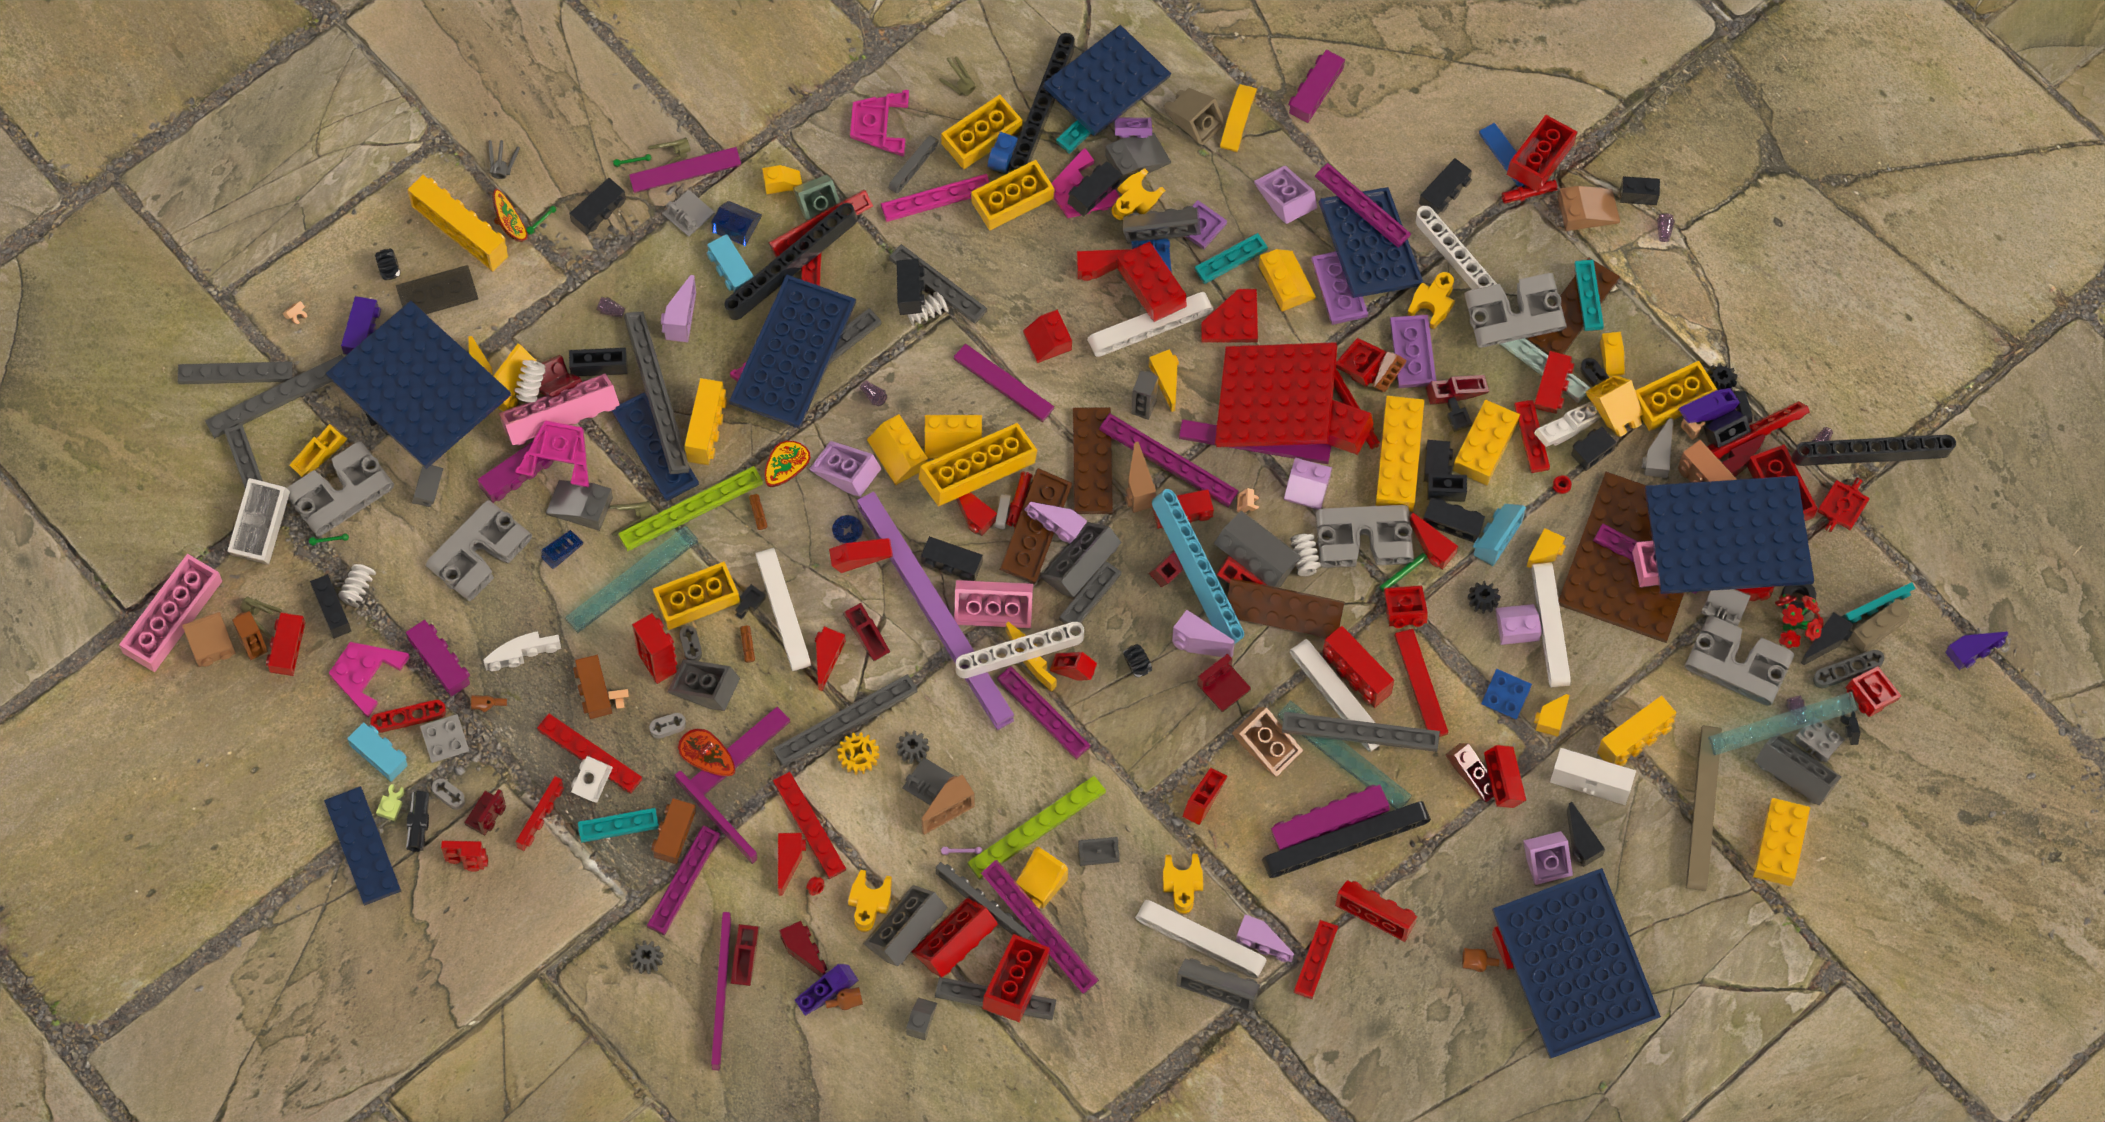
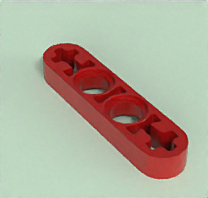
[370,700,446,733]

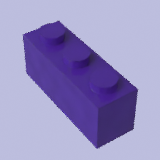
[341,296,381,355]

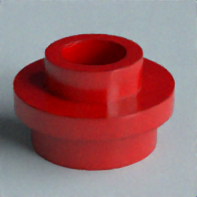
[1553,475,1572,494]
[806,876,824,896]

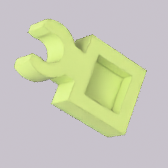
[376,784,404,821]

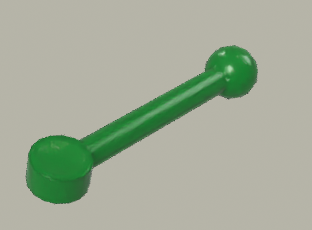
[613,154,652,167]
[526,206,556,235]
[309,533,349,546]

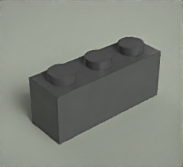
[1131,371,1158,420]

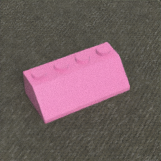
[954,580,1033,628]

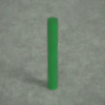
[1379,553,1427,592]

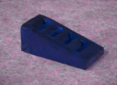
[541,530,583,569]

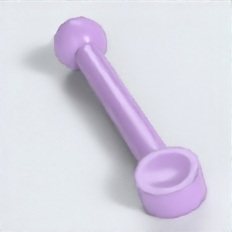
[941,847,982,855]

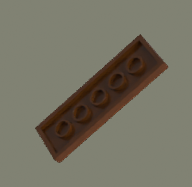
[1528,257,1620,355]
[1073,407,1113,514]
[999,468,1072,585]
[1227,578,1345,638]

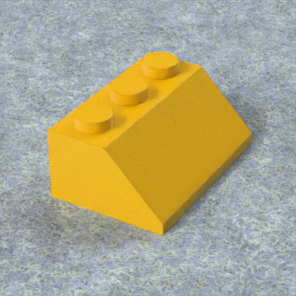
[1259,249,1316,312]
[494,343,536,411]
[867,414,928,485]
[925,415,982,459]

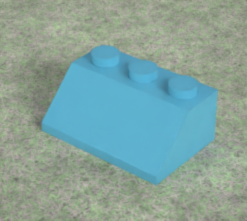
[1473,504,1526,566]

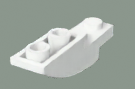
[1534,402,1601,447]
[484,631,561,671]

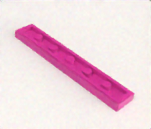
[881,174,990,222]

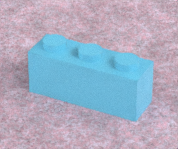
[706,234,754,292]
[347,722,408,782]

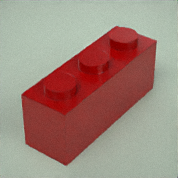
[1534,351,1575,414]
[1152,489,1214,529]
[266,612,306,676]
[1484,745,1527,808]

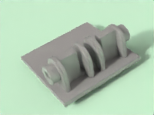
[662,190,715,237]
[1701,589,1751,627]
[420,714,469,763]
[1794,717,1845,763]

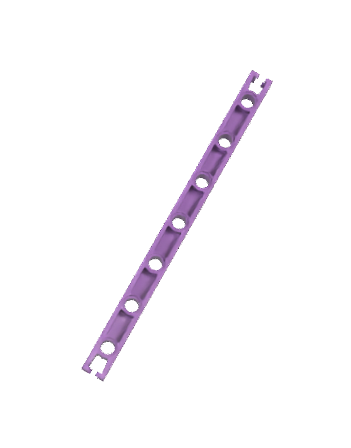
[857,491,1014,730]

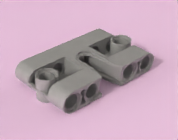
[1464,273,1567,348]
[287,442,394,536]
[426,500,532,601]
[1316,505,1414,568]
[1684,616,1794,706]

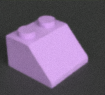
[1284,458,1332,510]
[1495,604,1542,645]
[1524,831,1573,885]

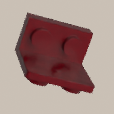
[539,355,582,397]
[1197,653,1251,712]
[464,789,506,836]

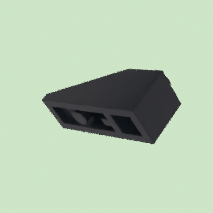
[1801,612,1853,665]
[1567,802,1605,867]

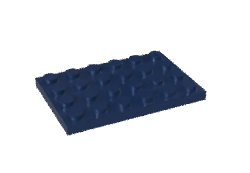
[1043,25,1171,136]
[1318,187,1424,298]

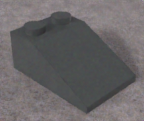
[1105,133,1171,184]
[546,480,613,531]
[668,659,740,711]

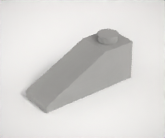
[1641,418,1673,478]

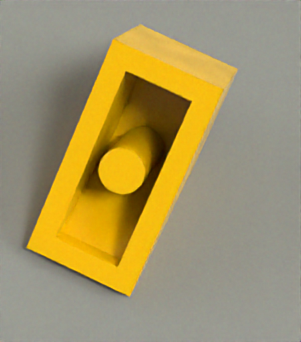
[762,165,802,195]
[1599,332,1625,377]
[1526,528,1566,568]
[1534,694,1570,737]

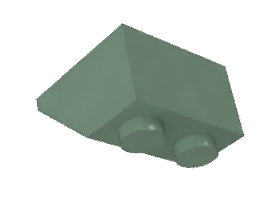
[793,175,840,221]

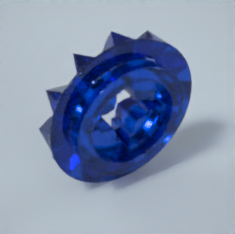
[832,515,863,543]

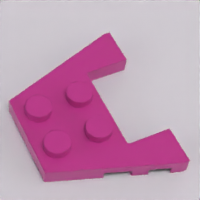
[850,90,909,156]
[1051,148,1120,218]
[515,420,589,488]
[329,642,410,718]

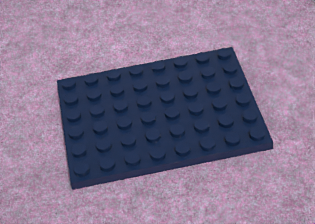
[326,300,511,469]
[1645,476,1814,594]
[1492,868,1661,1059]

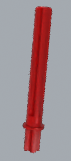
[1334,367,1380,449]

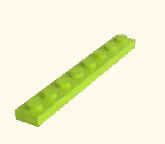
[618,466,763,552]
[968,775,1106,879]

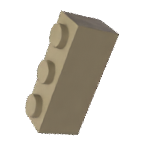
[1850,599,1910,654]

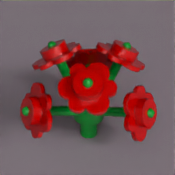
[1775,594,1824,648]

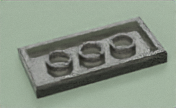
[396,265,479,314]

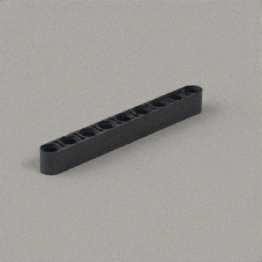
[1010,32,1075,172]
[724,203,858,320]
[1791,434,1956,466]
[1262,801,1431,878]

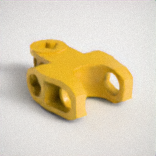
[1111,169,1166,220]
[1407,272,1455,329]
[1162,854,1203,914]
[848,870,892,932]

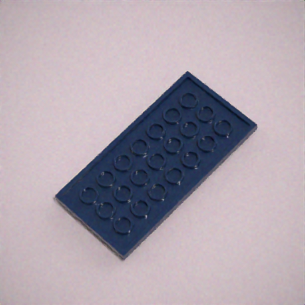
[729,275,856,429]

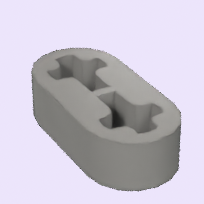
[995,494,1011,530]
[649,713,686,739]
[432,779,465,810]

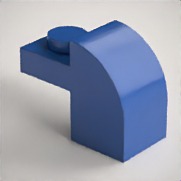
[988,131,1018,175]

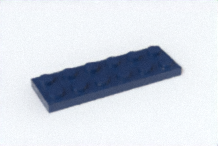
[611,392,699,502]
[324,786,401,906]

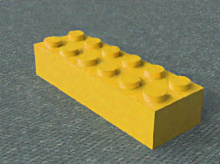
[407,175,508,272]
[1375,396,1424,512]
[918,423,1037,507]

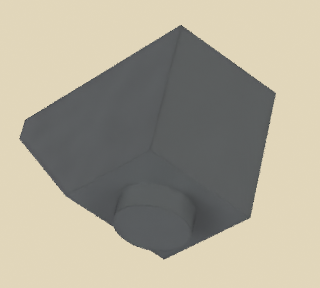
[906,997,937,1041]

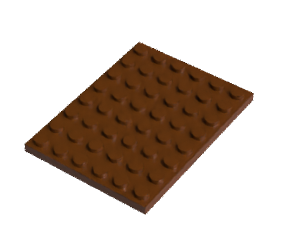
[1558,472,1685,643]

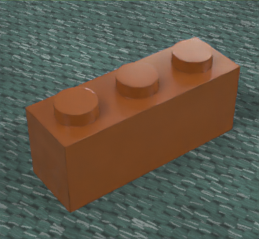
[232,611,268,661]
[573,654,613,719]
[651,798,696,865]

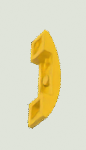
[1220,84,1257,152]

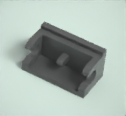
[412,465,444,507]
[1078,837,1119,866]

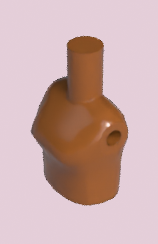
[471,695,507,712]
[1462,948,1499,972]
[825,987,863,1010]

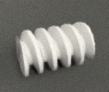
[908,292,948,326]
[515,360,545,403]
[1290,534,1321,576]
[338,564,376,607]

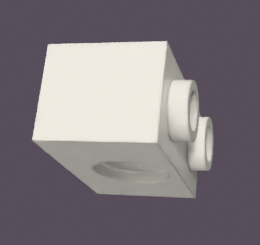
[571,756,613,803]

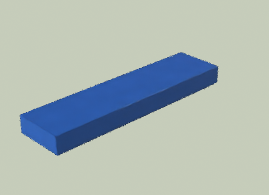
[1479,123,1526,188]

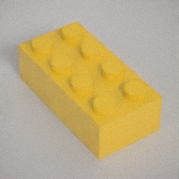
[941,94,1022,170]
[971,160,1054,231]
[1635,361,1717,431]
[685,378,727,466]
[1453,399,1520,486]
[653,561,740,630]
[1597,695,1677,766]
[1753,798,1810,887]

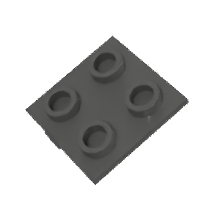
[902,758,954,805]

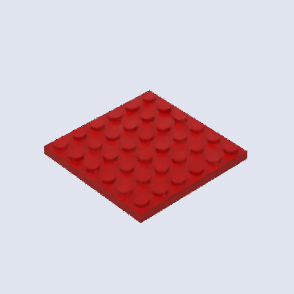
[1215,342,1338,447]

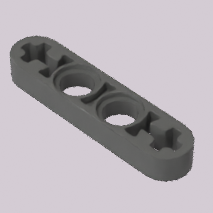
[888,135,939,194]
[1813,650,1884,689]

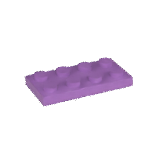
[1311,251,1368,325]
[1390,315,1436,388]

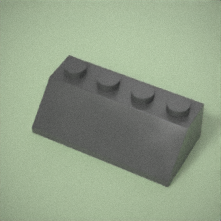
[1123,206,1201,244]
[1214,511,1301,588]
[1040,522,1122,597]
[1754,733,1842,806]
[863,885,948,966]
[1176,958,1260,1012]

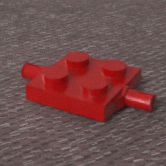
[1817,477,1870,532]

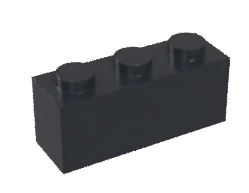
[1419,158,1472,215]
[1067,161,1123,217]
[569,178,626,235]
[896,258,925,315]
[569,347,628,377]
[1423,497,1485,543]
[921,536,983,581]
[310,574,352,639]

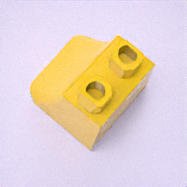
[1586,376,1643,437]
[1016,847,1068,909]

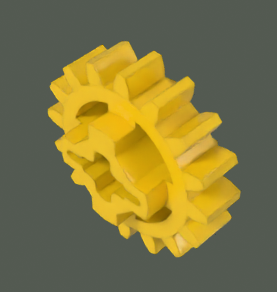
[837,732,880,775]

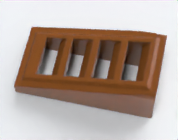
[1373,351,1407,393]

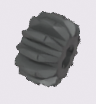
[896,730,929,764]
[630,940,664,975]

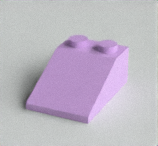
[1254,166,1317,224]
[661,275,696,342]
[810,441,881,497]
[1172,610,1235,657]

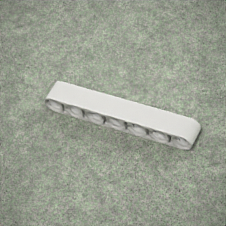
[1416,206,1497,290]
[1087,292,1213,357]
[755,548,811,671]
[1532,562,1571,688]
[956,622,1084,678]
[1290,639,1380,752]
[1135,900,1267,978]

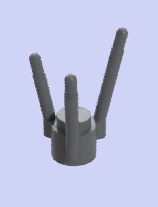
[488,140,520,179]

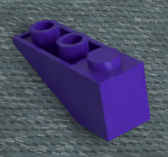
[1679,388,1740,424]
[1945,631,2009,671]
[794,964,859,1016]

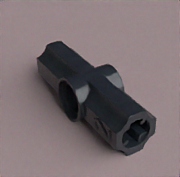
[406,791,430,852]

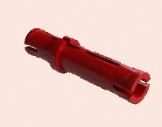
[1501,179,1558,204]
[1006,471,1033,527]

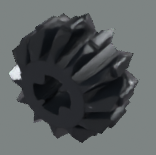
[375,248,401,281]
[1707,363,1738,390]
[1467,581,1501,614]
[1123,644,1152,678]

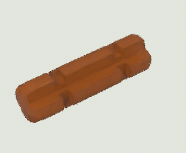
[749,494,768,530]
[740,625,755,663]

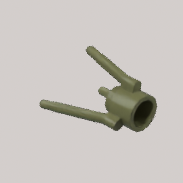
[939,56,976,96]
[648,137,691,166]
[609,501,652,536]
[240,596,282,640]

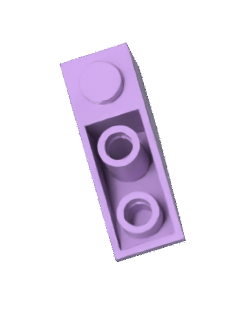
[1024,502,1087,544]
[1236,915,1294,962]

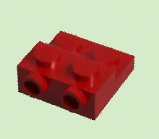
[1336,338,1386,387]
[1384,585,1428,629]
[1845,666,1902,717]
[441,840,488,872]

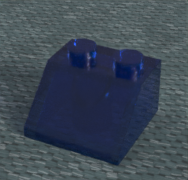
[711,201,762,246]

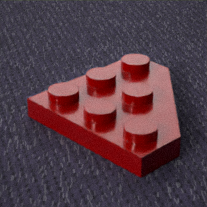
[1201,289,1258,343]

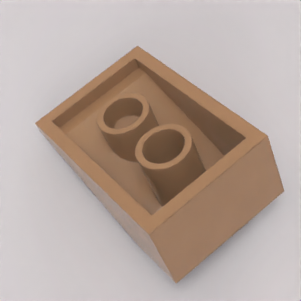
[1558,186,1620,231]
[1125,442,1156,513]
[182,612,236,667]
[1232,707,1303,777]
[921,774,975,835]

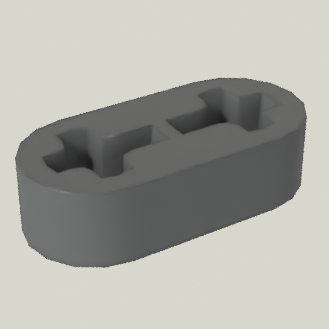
[680,626,702,661]

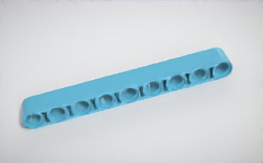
[1152,489,1244,645]

